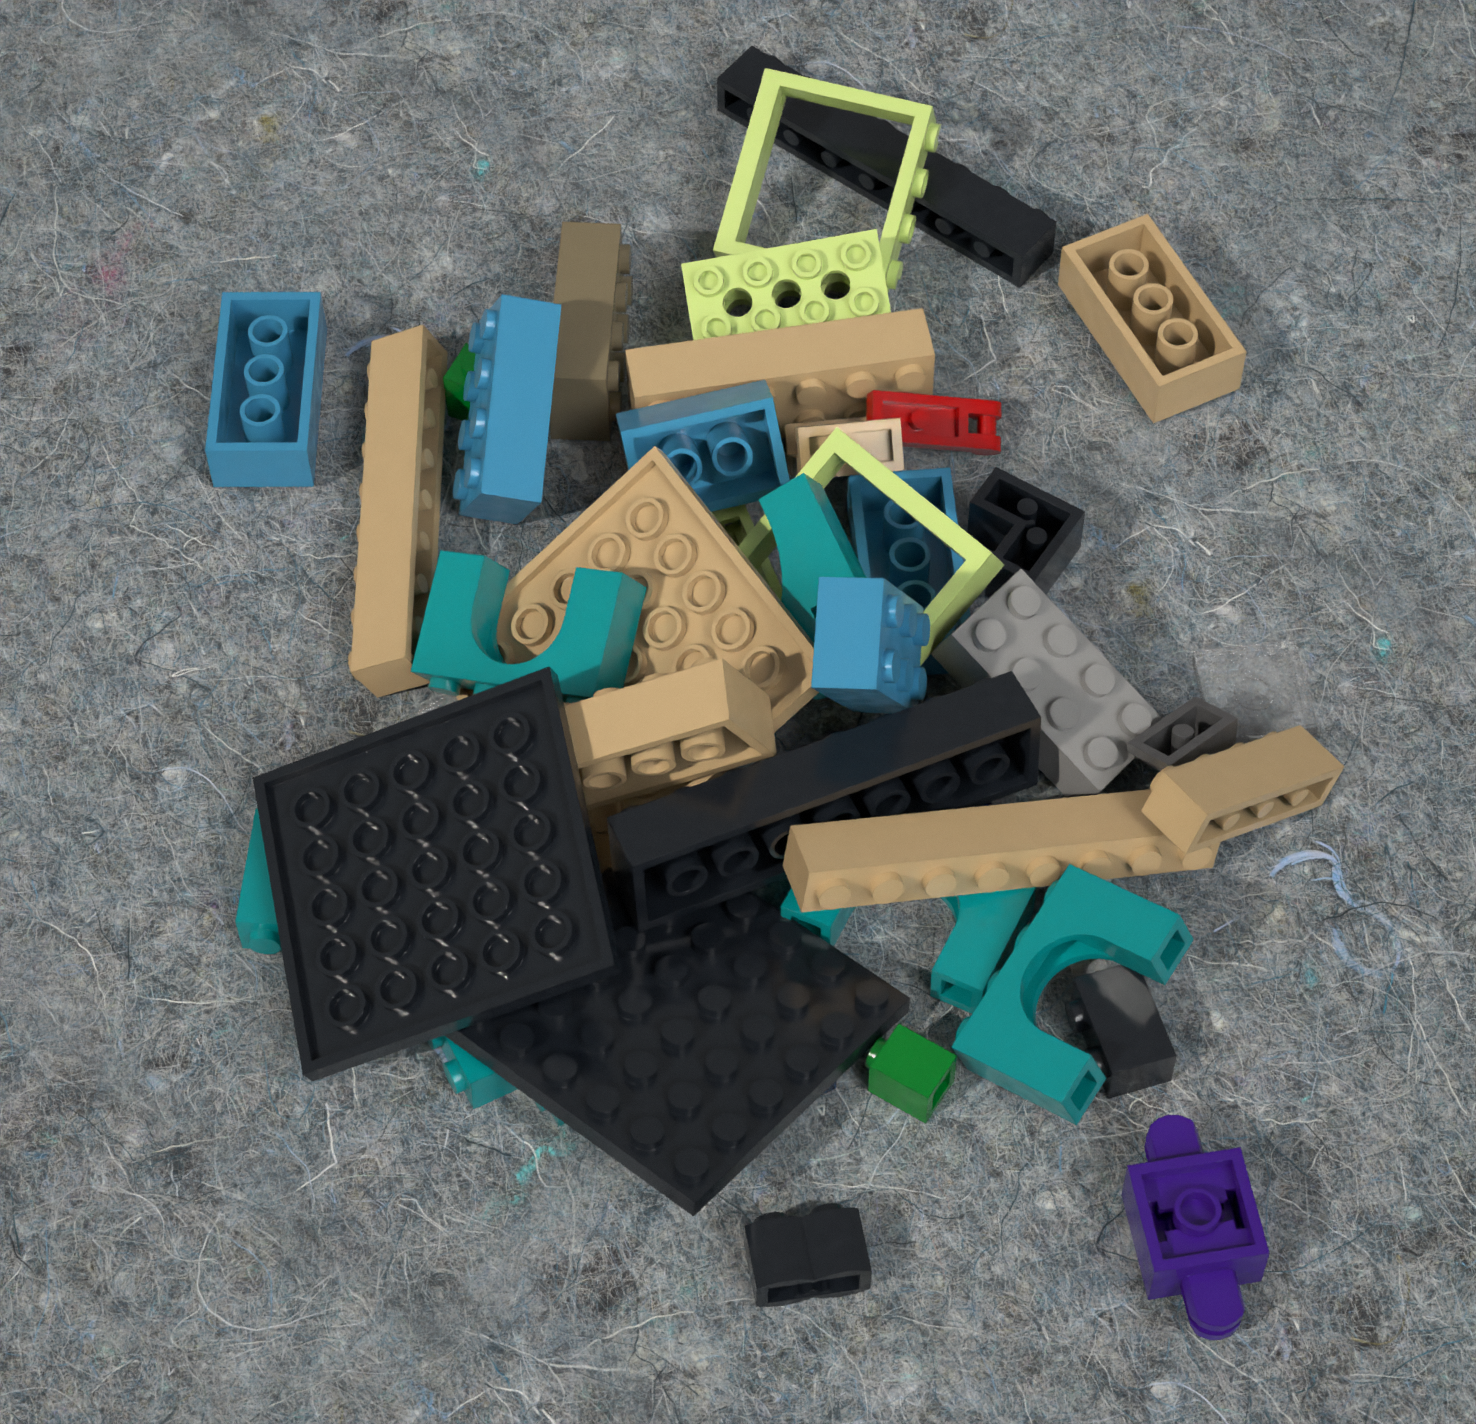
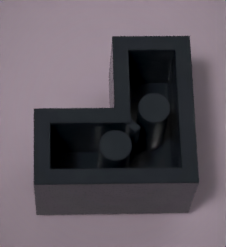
[967,467,1085,598]

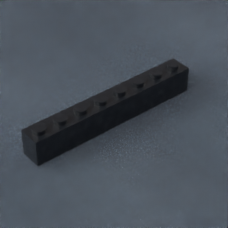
[717,46,1057,288]

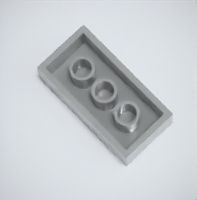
[930,569,1163,798]

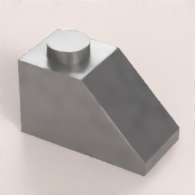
[1127,696,1238,771]

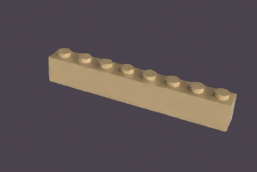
[348,325,448,698]
[783,789,1220,913]

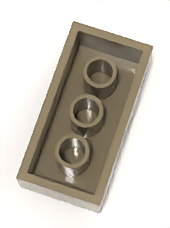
[549,222,633,441]

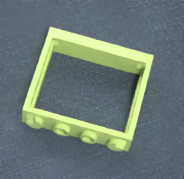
[713,68,941,294]
[738,427,1004,666]

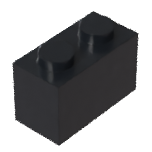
[1065,965,1177,1099]

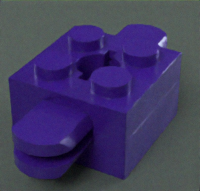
[1121,1115,1270,1340]

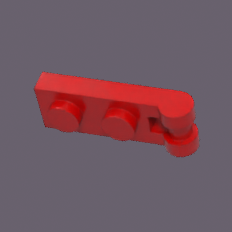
[866,390,1002,456]

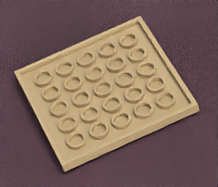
[456,446,819,873]

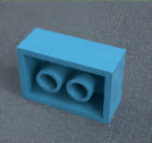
[616,380,790,512]
[811,577,930,713]

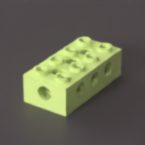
[681,229,891,340]

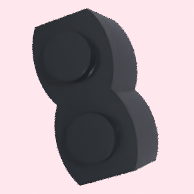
[744,1203,872,1307]

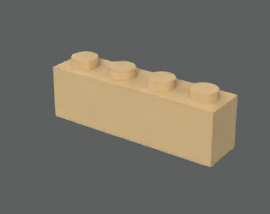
[1141,725,1345,855]

